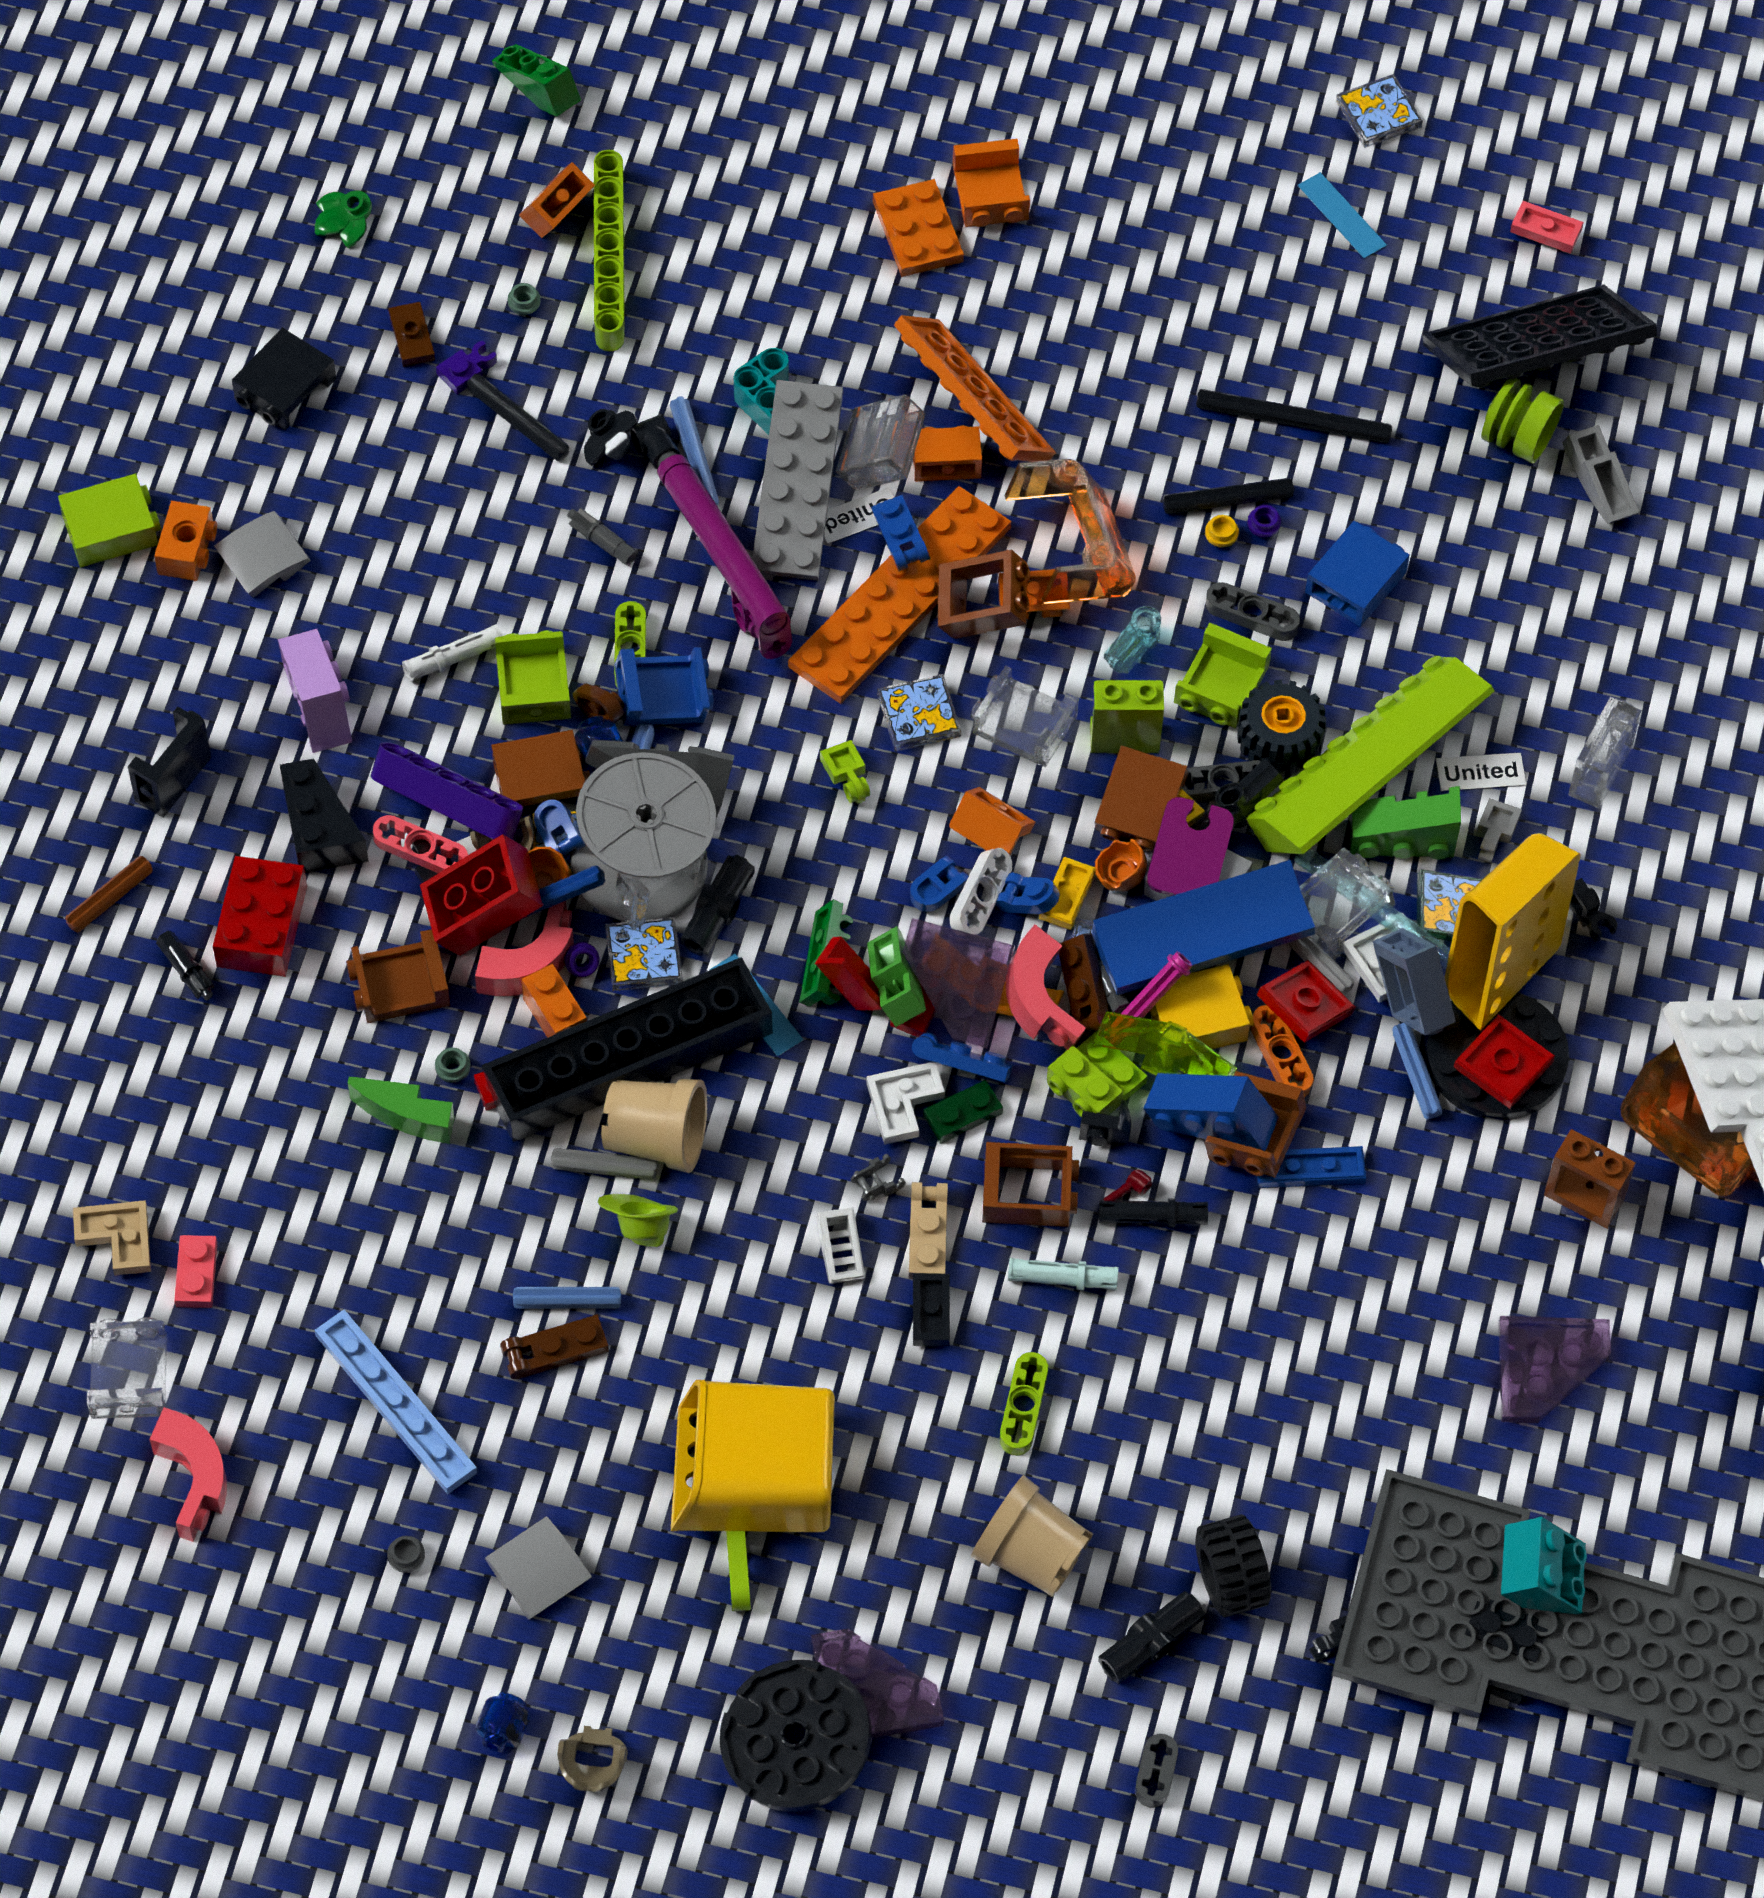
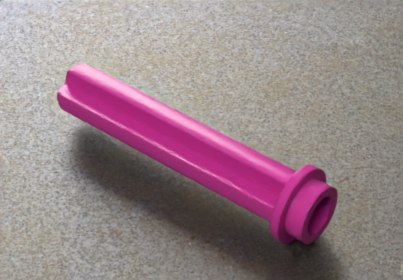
[1104,951,1193,1045]

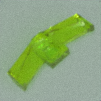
[1091,1011,1237,1076]

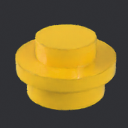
[1205,515,1239,547]

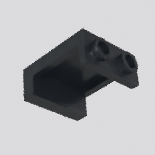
[232,327,336,430]
[128,707,212,818]

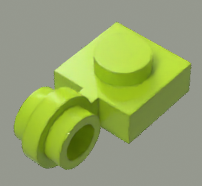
[820,740,871,804]

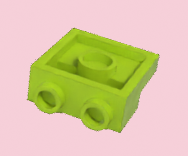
[1046,1031,1148,1117]

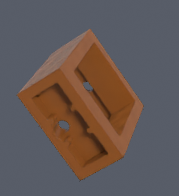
[938,549,1030,639]
[1544,1129,1636,1229]
[982,1142,1079,1227]

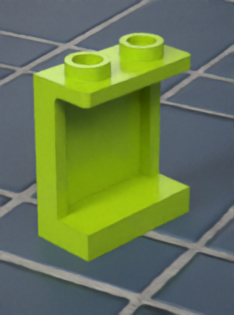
[1174,622,1272,729]
[495,630,571,725]
[1090,680,1164,753]

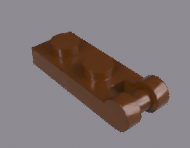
[1059,934,1111,1039]
[500,1314,609,1379]

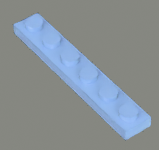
[315,1309,477,1495]

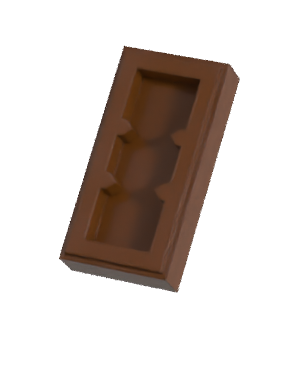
[388,302,435,367]

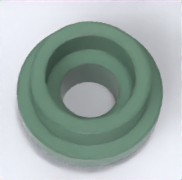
[508,283,541,315]
[435,1047,471,1082]

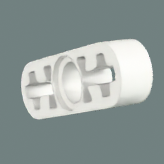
[950,848,1012,937]

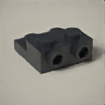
[1465,1600,1548,1705]

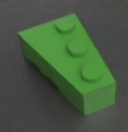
[1349,786,1461,859]

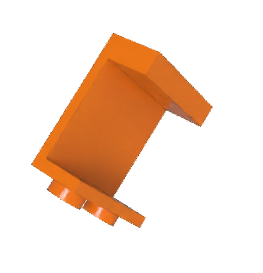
[953,138,1030,227]

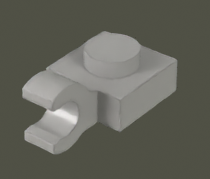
[1477,798,1522,863]

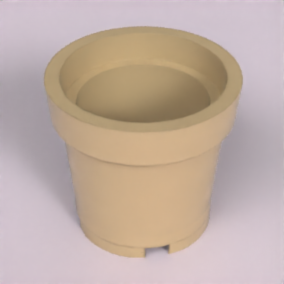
[601,1079,707,1173]
[971,1475,1093,1597]

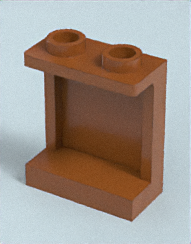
[491,729,590,806]
[1094,745,1188,852]
[346,929,450,1023]
[1204,1071,1307,1178]

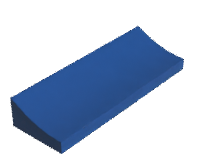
[1092,860,1316,996]

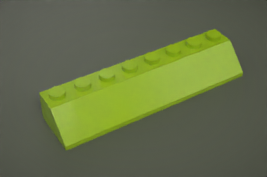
[1246,656,1495,854]

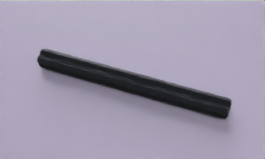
[1196,389,1392,443]

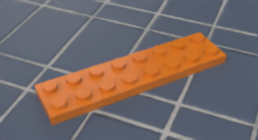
[788,486,1011,704]

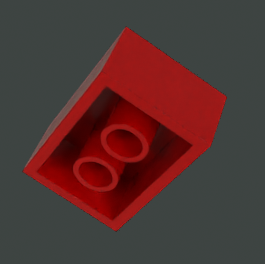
[420,834,543,956]
[213,856,307,977]

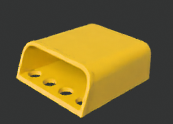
[1445,833,1581,1031]
[671,1380,835,1532]

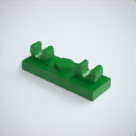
[799,899,853,1007]

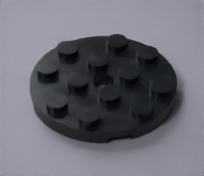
[1426,992,1569,1120]
[720,1660,872,1812]

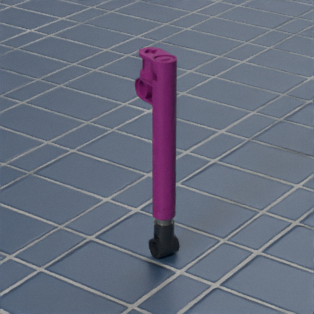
[630,414,792,659]

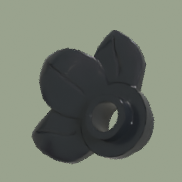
[584,409,638,466]

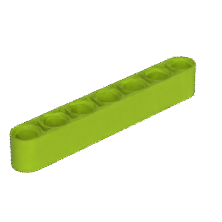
[594,150,625,352]

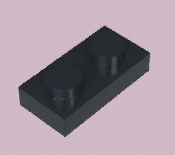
[913,1273,950,1346]

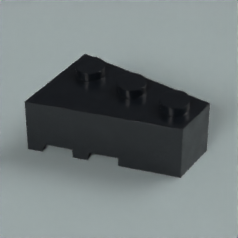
[280,759,369,873]

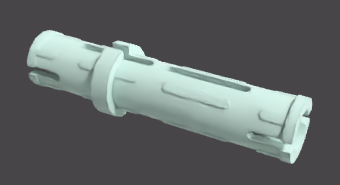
[1008,1258,1119,1290]

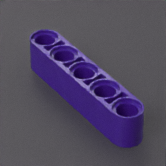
[370,742,523,840]

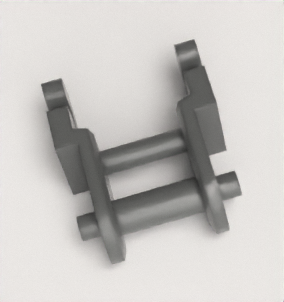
[850,1154,906,1201]

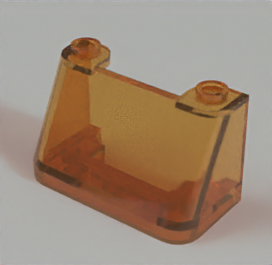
[1620,1043,1755,1196]

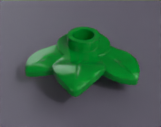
[315,190,372,248]

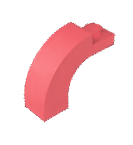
[475,901,574,996]
[1005,924,1086,1050]
[149,1407,227,1542]

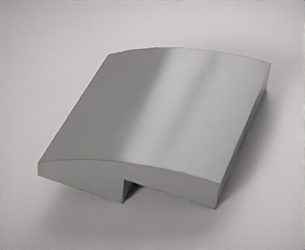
[214,511,311,598]
[485,1516,592,1619]

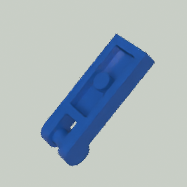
[871,495,930,571]
[912,1033,1014,1082]

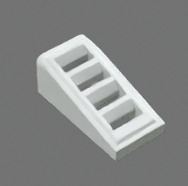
[816,1207,865,1284]

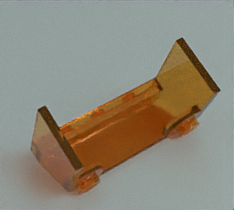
[1004,459,1136,604]

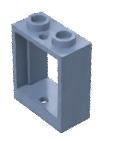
[1372,928,1456,1035]

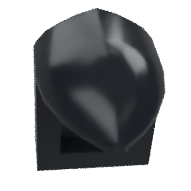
[1079,1099,1131,1146]

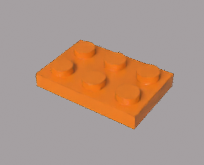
[873,179,964,277]

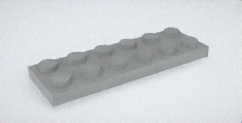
[752,380,843,581]

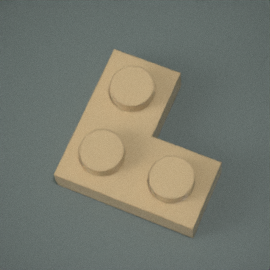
[73,1200,151,1275]

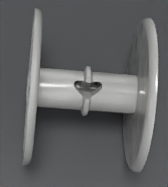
[570,752,716,923]

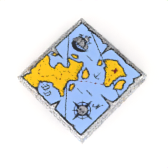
[1336,74,1423,148]
[877,674,961,751]
[605,917,683,991]

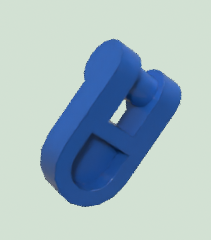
[534,799,586,859]
[910,856,969,912]
[995,872,1060,914]

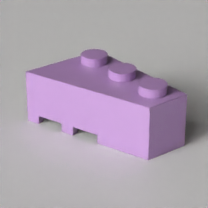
[278,629,352,753]

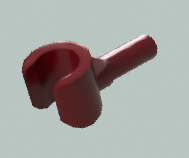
[1103,1170,1152,1201]

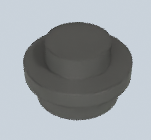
[387,1536,425,1573]

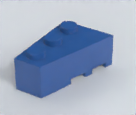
[1143,1073,1279,1151]

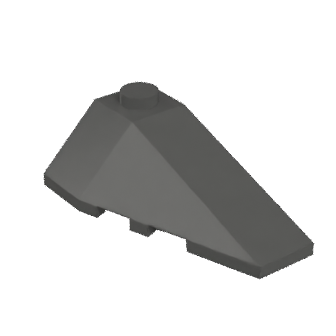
[585,740,734,818]

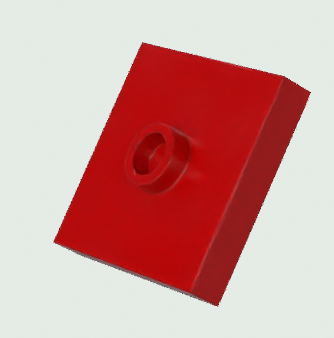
[1257,960,1356,1043]
[1454,1015,1555,1109]

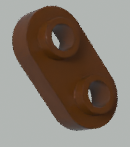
[573,683,625,726]

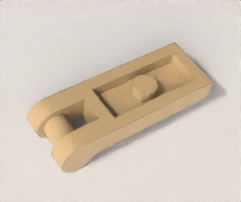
[909,1182,948,1279]

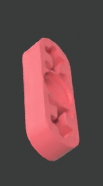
[373,815,468,873]

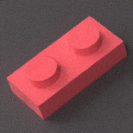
[1510,201,1584,254]
[174,1235,218,1308]

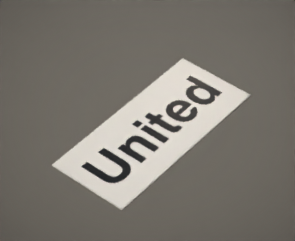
[824,487,895,543]
[1436,753,1526,791]

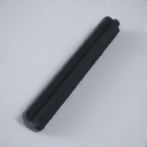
[467,374,570,461]
[1162,478,1294,514]

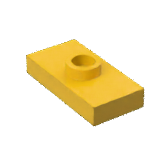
[1039,857,1096,930]

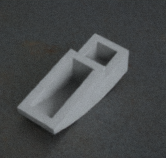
[1562,425,1639,524]

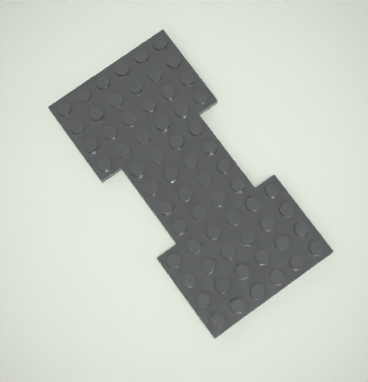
[1331,1469,1764,1802]

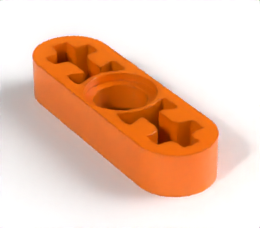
[1250,1005,1314,1098]

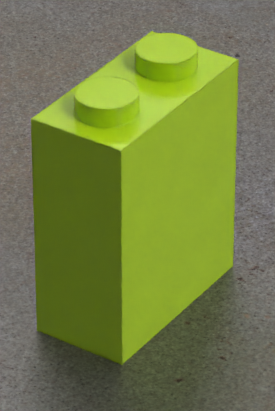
[58,473,161,568]

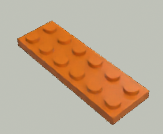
[894,315,1056,463]

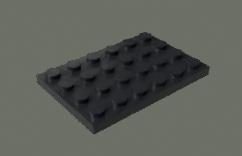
[1422,284,1657,387]

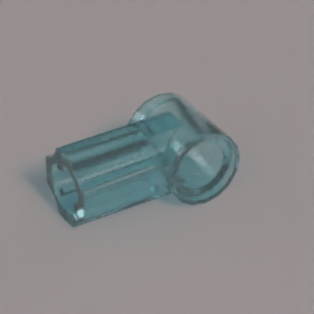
[1104,606,1161,674]

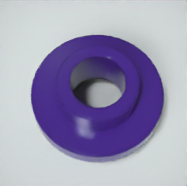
[1247,505,1281,537]
[564,942,600,977]

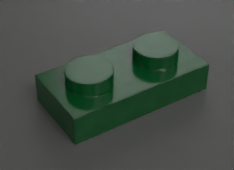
[923,1079,1003,1144]

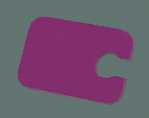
[1147,797,1234,896]

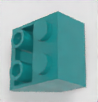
[1501,1517,1587,1614]

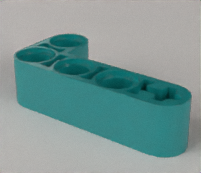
[733,348,789,435]

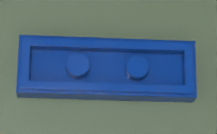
[1257,1146,1366,1188]

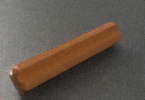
[65,856,153,933]

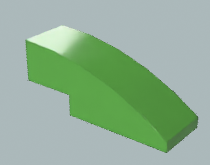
[867,926,926,1027]
[348,1076,455,1144]

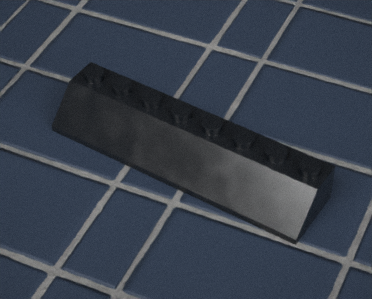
[482,957,773,1142]

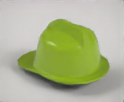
[598,1194,678,1247]

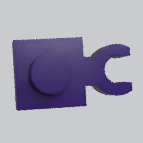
[436,341,497,395]

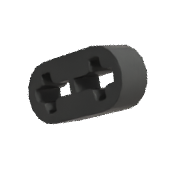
[1135,1734,1178,1808]

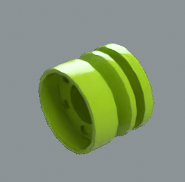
[1481,378,1564,464]

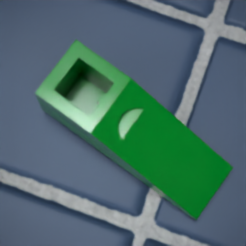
[492,44,581,117]

